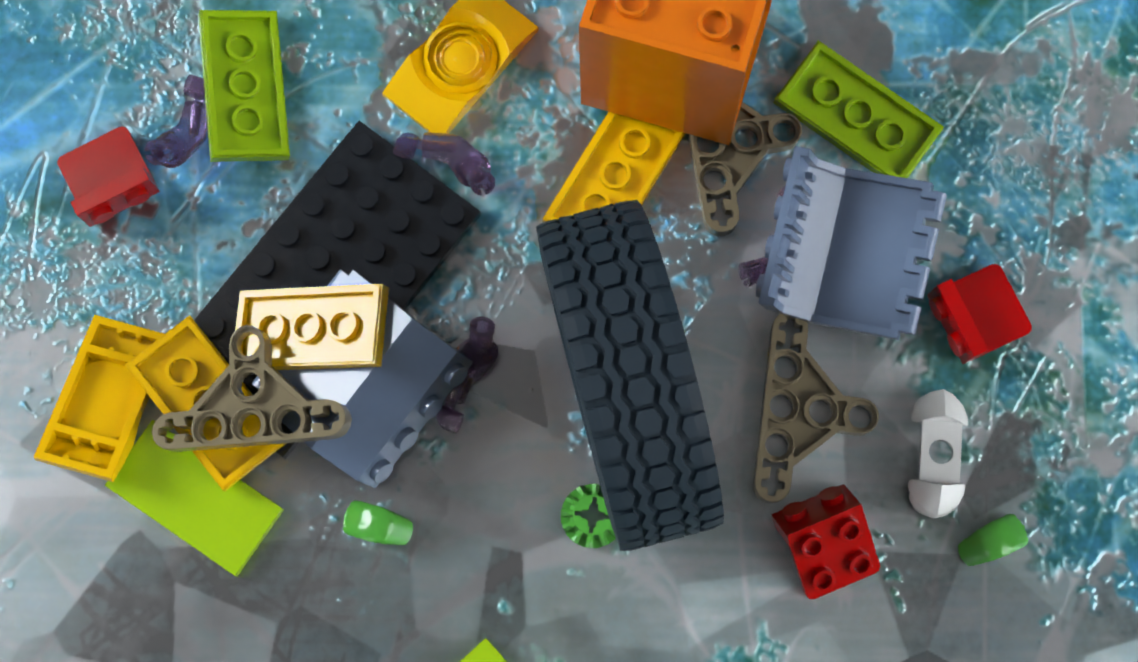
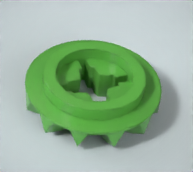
[561,483,616,548]

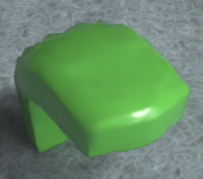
[343,500,413,545]
[958,514,1028,566]

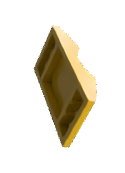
[382,0,539,142]
[33,315,164,482]

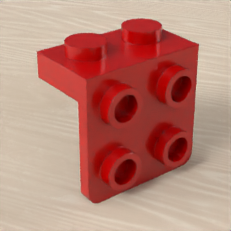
[57,126,160,227]
[927,264,1032,365]
[771,484,880,599]

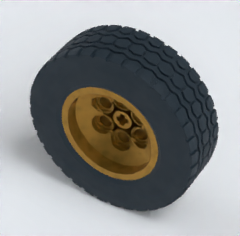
[536,200,724,551]

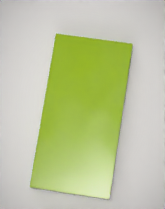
[198,10,290,162]
[773,40,944,178]
[105,419,284,577]

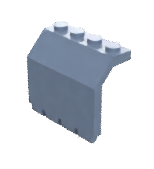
[756,146,947,341]
[252,269,473,488]

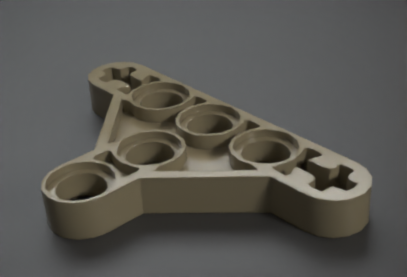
[688,102,802,236]
[753,314,879,504]
[152,325,352,452]

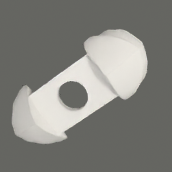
[908,389,968,518]

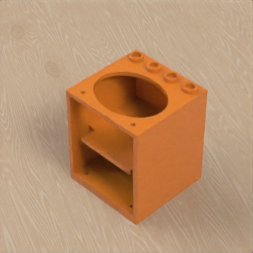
[579,0,772,145]

